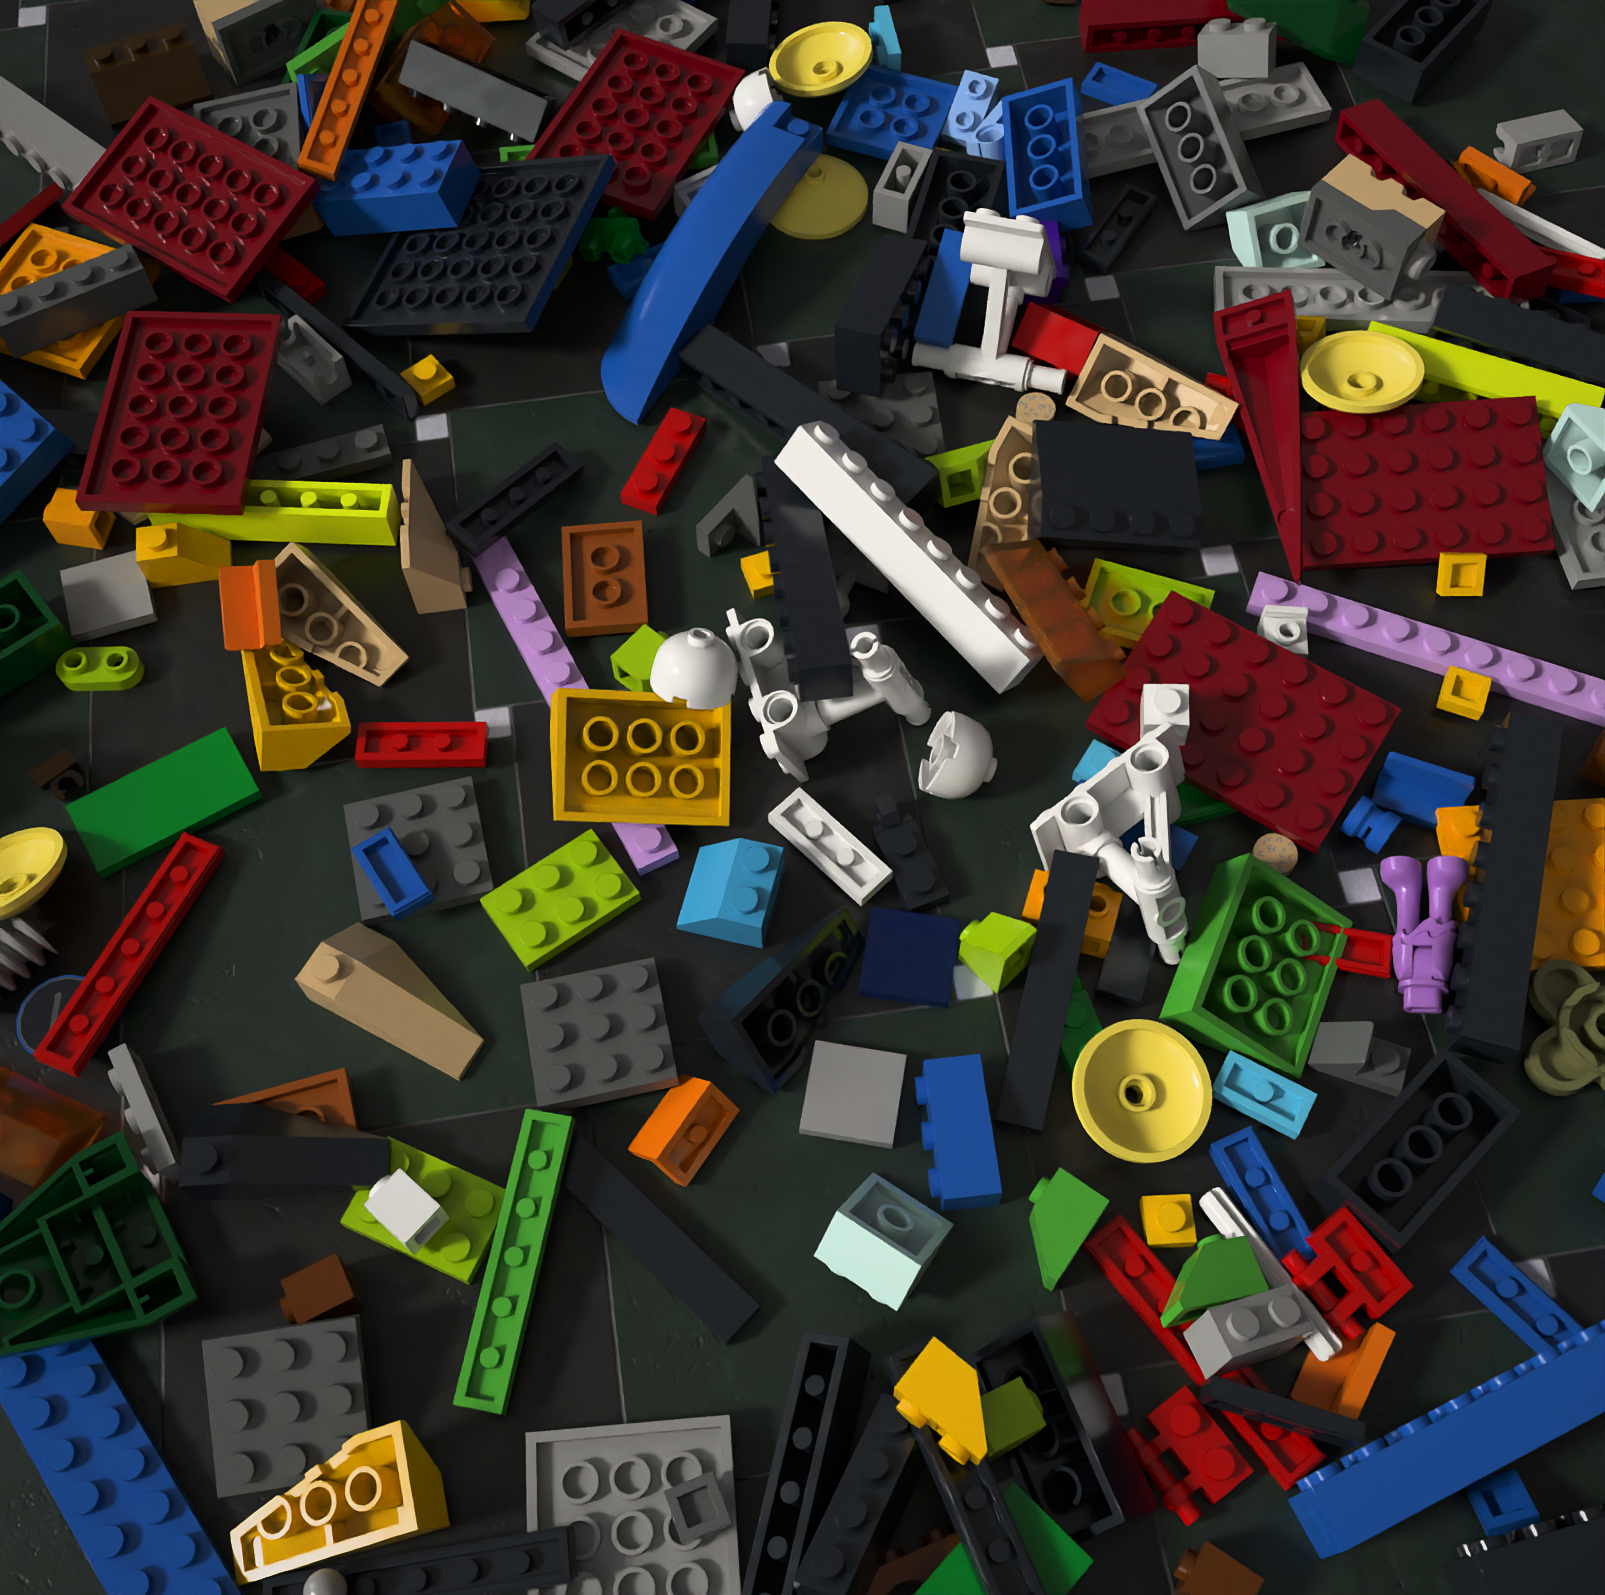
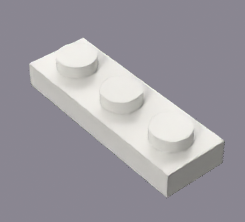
[768,787,893,906]

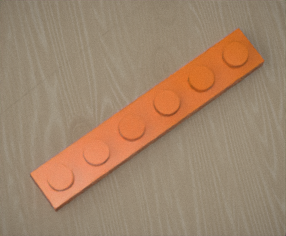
[297,0,401,182]

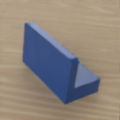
[1370,752,1476,831]

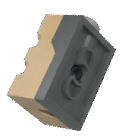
[193,0,327,87]
[1297,154,1446,301]

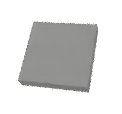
[60,550,158,643]
[799,1040,907,1149]

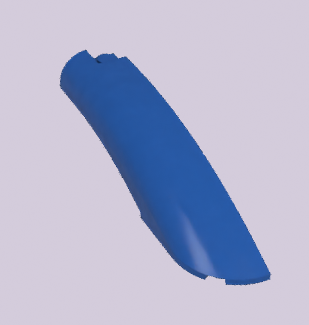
[601,101,823,425]

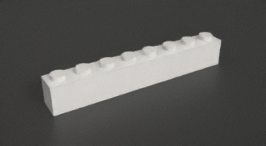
[774,420,1048,694]

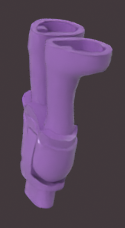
[1380,856,1469,1014]

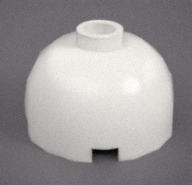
[729,67,784,132]
[650,628,738,709]
[918,711,997,800]

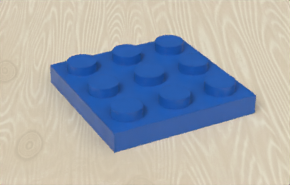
[826,64,959,161]

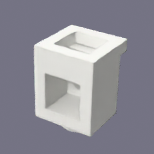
[1257,605,1308,659]

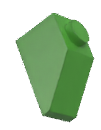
[1028,1167,1110,1292]
[1160,1234,1269,1328]

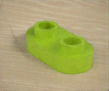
[56,646,144,691]

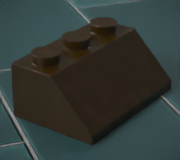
[82,22,214,130]

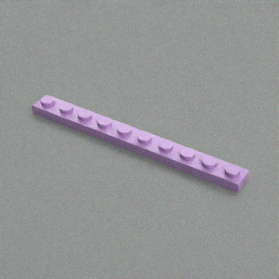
[467,536,679,876]
[1245,571,1605,727]

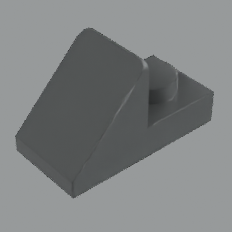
[695,474,761,558]
[1305,1021,1411,1097]

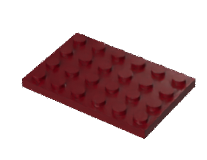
[525,28,745,222]
[61,96,321,304]
[75,311,285,515]
[1301,395,1555,571]
[1085,590,1402,854]

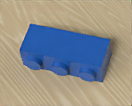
[915,1054,1002,1212]

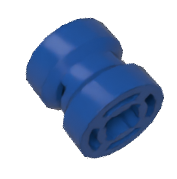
[1339,794,1403,855]

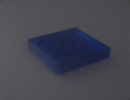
[858,906,960,1009]

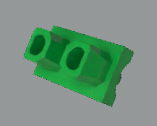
[577,206,650,264]

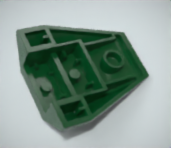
[1226,0,1370,66]
[0,1130,199,1358]

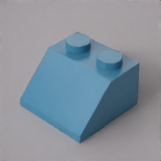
[676,838,785,949]

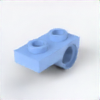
[941,70,999,148]
[966,101,1006,171]

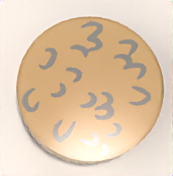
[1016,392,1056,427]
[1251,833,1298,877]

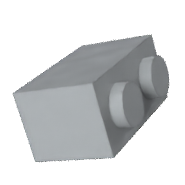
[1198,18,1277,78]
[873,141,933,233]
[1183,1284,1314,1379]

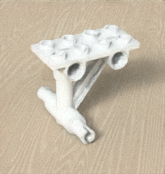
[912,208,1067,395]
[726,608,932,783]
[1030,721,1188,965]

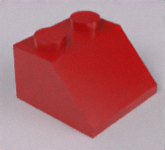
[1011,302,1116,380]

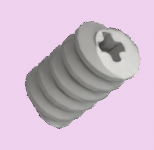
[0,915,59,1002]

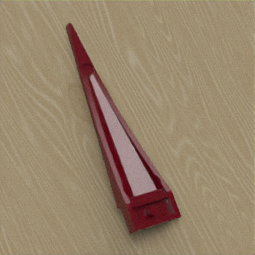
[1213,289,1302,586]

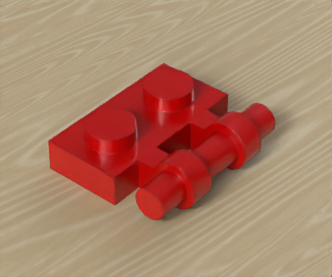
[1281,1206,1413,1341]
[1126,1385,1254,1527]

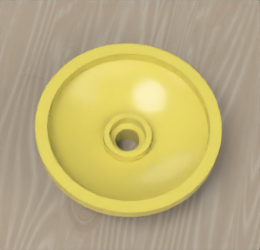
[769,22,873,98]
[770,154,868,240]
[1300,330,1425,415]
[0,827,68,921]
[1072,1019,1212,1164]

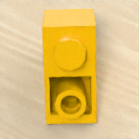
[894,1337,987,1466]

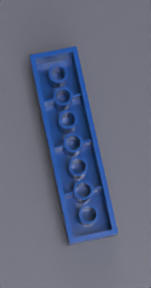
[1288,1320,1605,1560]

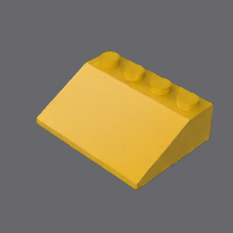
[550,688,731,827]

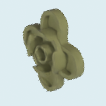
[1524,960,1605,1096]

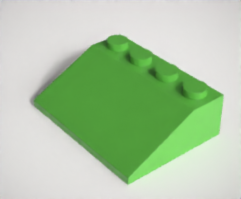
[1159,853,1353,1081]

